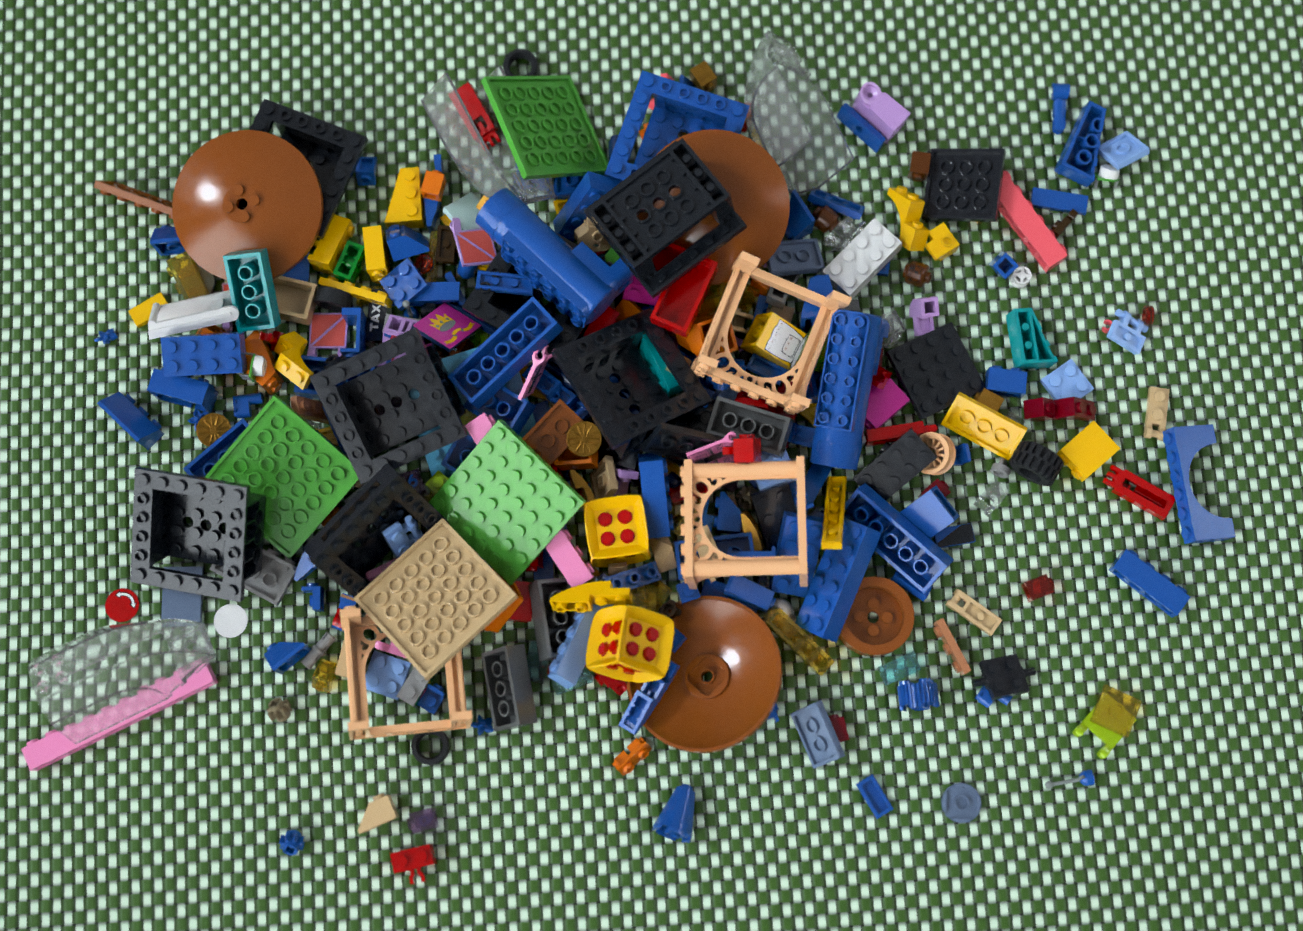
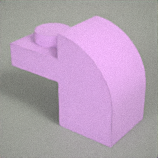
[909,296,940,336]

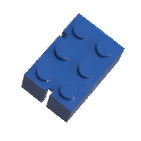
[147,368,219,413]

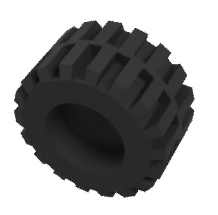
[1009,441,1064,486]

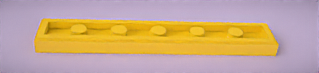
[821,476,847,549]

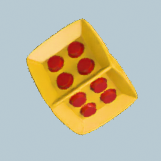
[583,495,651,567]
[586,605,674,683]

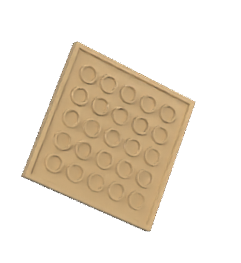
[353,518,518,681]

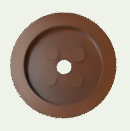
[839,576,914,657]

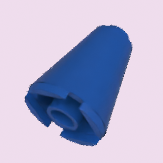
[652,784,696,843]

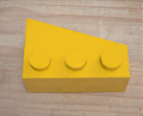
[384,167,425,230]
[307,215,355,276]

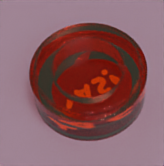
[415,254,434,274]
[1142,306,1155,325]

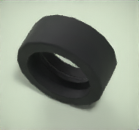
[503,49,538,76]
[314,286,353,313]
[411,731,450,765]

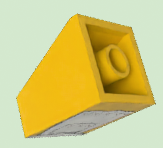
[740,312,809,369]

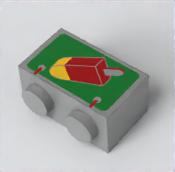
[396,667,437,708]

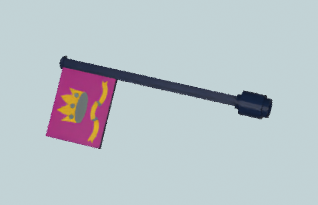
[412,302,577,395]

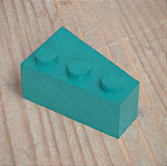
[1006,308,1058,369]
[638,334,683,397]

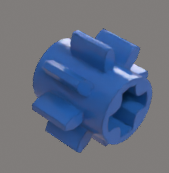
[279,830,305,855]

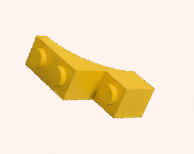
[887,186,930,251]
[274,331,314,390]

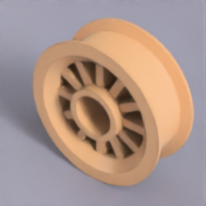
[920,432,956,475]

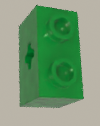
[333,240,365,284]

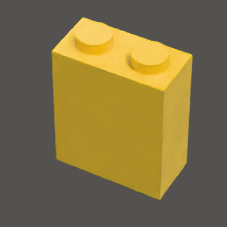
[362,225,390,284]
[1056,420,1121,482]

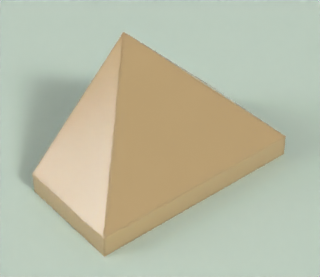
[649,537,677,573]

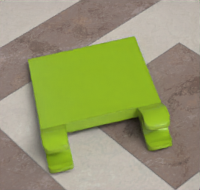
[1072,693,1136,759]

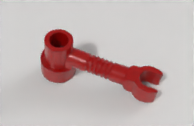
[259,331,285,351]

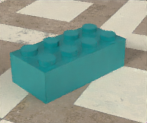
[223,248,281,332]

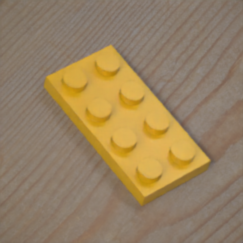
[940,392,1028,461]

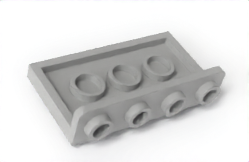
[209,548,297,606]

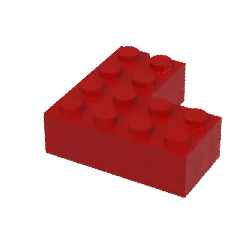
[650,243,718,338]

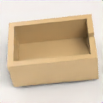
[273,276,318,326]

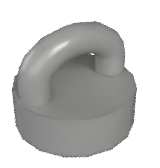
[990,458,1011,478]

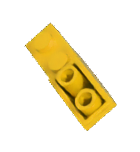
[550,581,633,613]

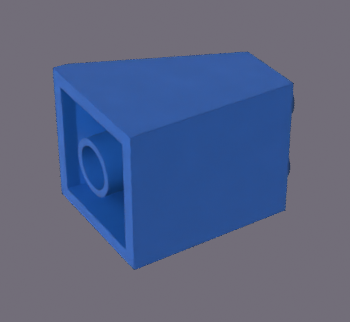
[800,274,833,335]

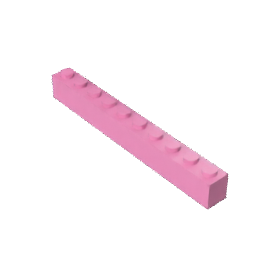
[465,413,595,587]
[21,659,218,771]

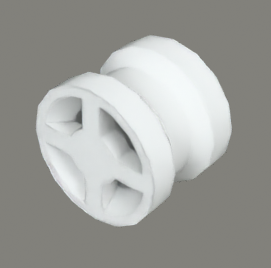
[1010,266,1032,288]

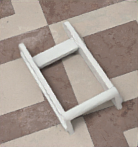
[148,290,239,340]

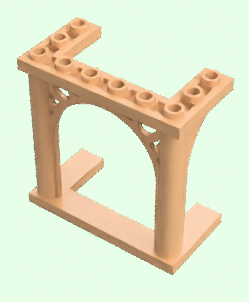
[690,251,852,415]
[680,456,808,589]
[340,606,473,740]

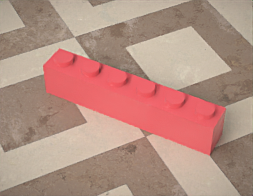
[998,170,1068,273]

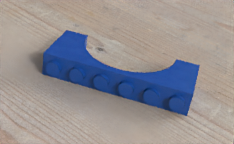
[1163,424,1236,544]

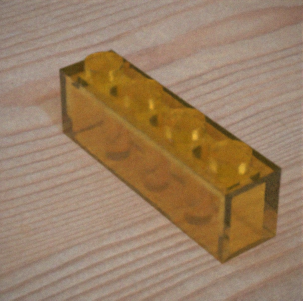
[166,251,210,300]
[761,605,835,676]

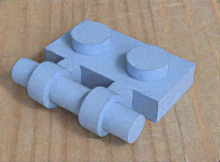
[1106,309,1149,355]
[381,515,423,558]

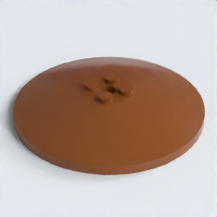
[638,129,790,285]
[172,130,324,280]
[627,596,783,753]

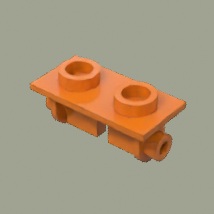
[612,737,652,776]

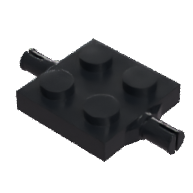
[972,654,1036,700]

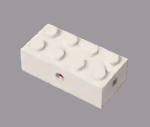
[822,218,902,299]

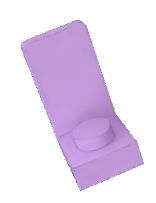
[612,467,639,497]

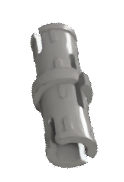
[301,632,336,670]

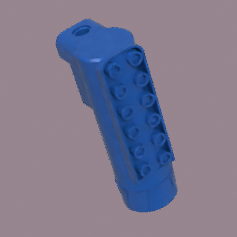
[476,188,634,328]
[810,309,889,470]

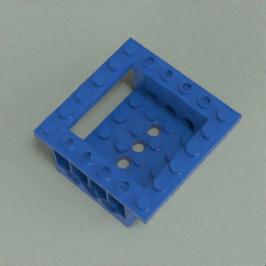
[604,70,750,182]

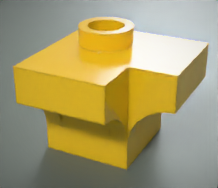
[925,222,960,261]

